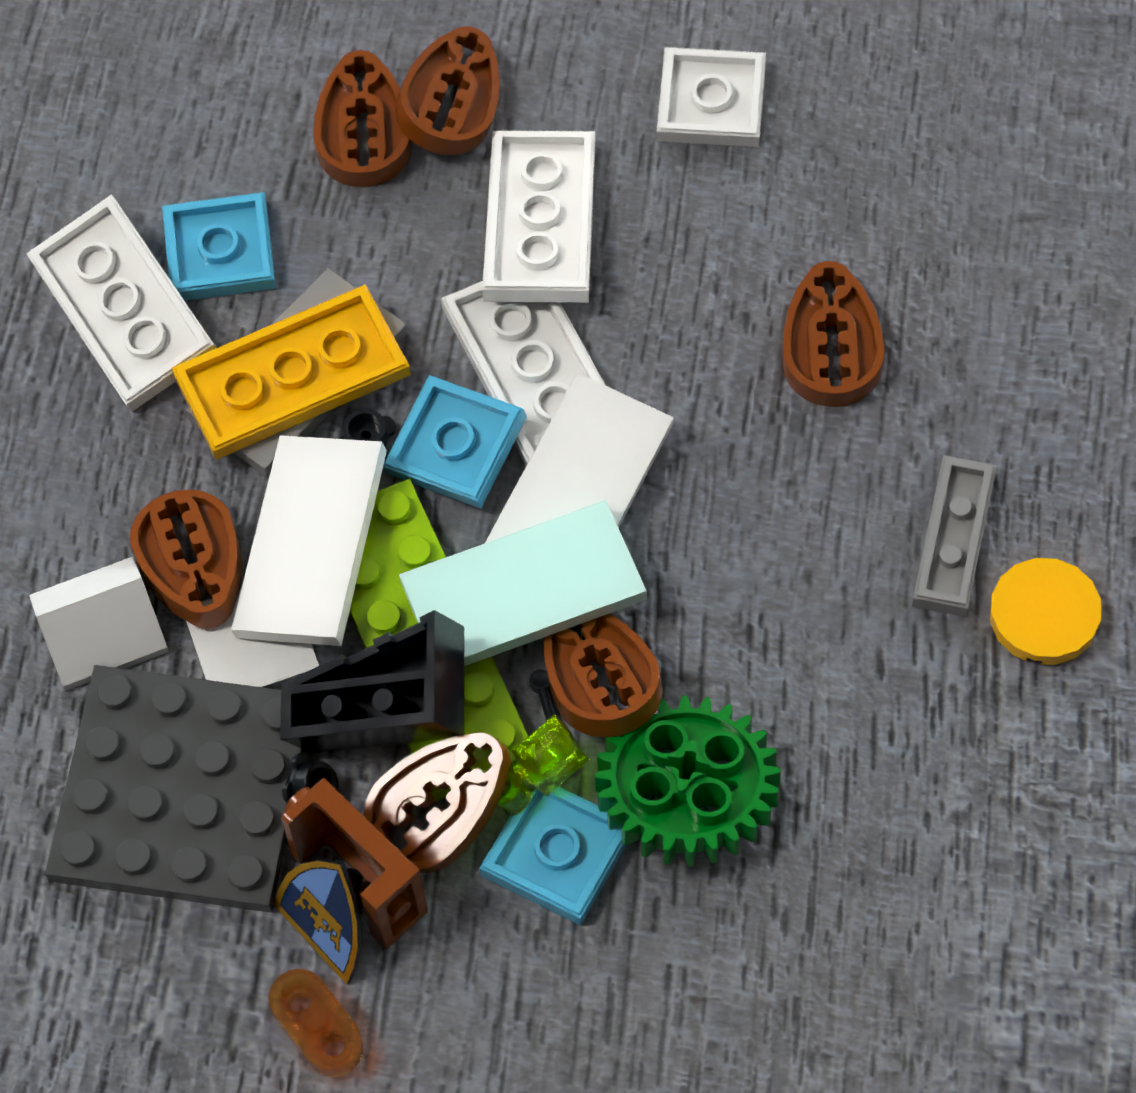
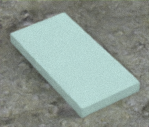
[399,500,647,666]

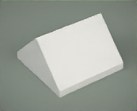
[29,557,169,691]

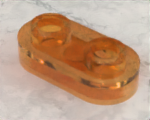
[268,969,363,1077]

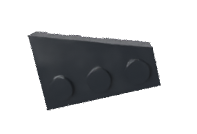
[280,610,464,754]

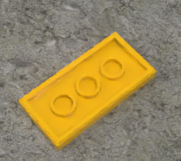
[172,284,411,460]

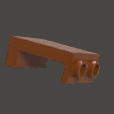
[281,778,428,950]

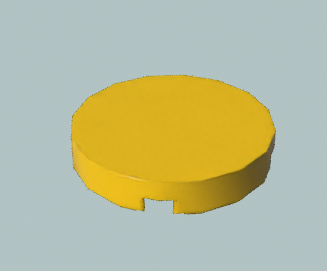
[990,558,1101,665]

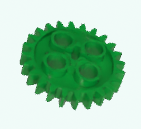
[595,695,780,867]

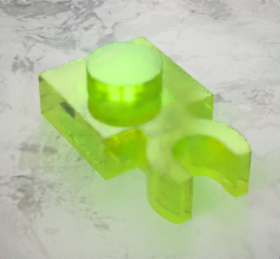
[498,715,590,816]

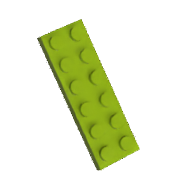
[349,478,537,802]

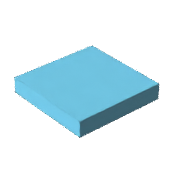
[162,192,276,301]
[383,375,527,509]
[479,774,626,926]

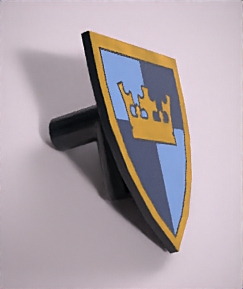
[273,858,371,985]

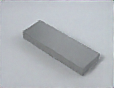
[912,455,997,617]

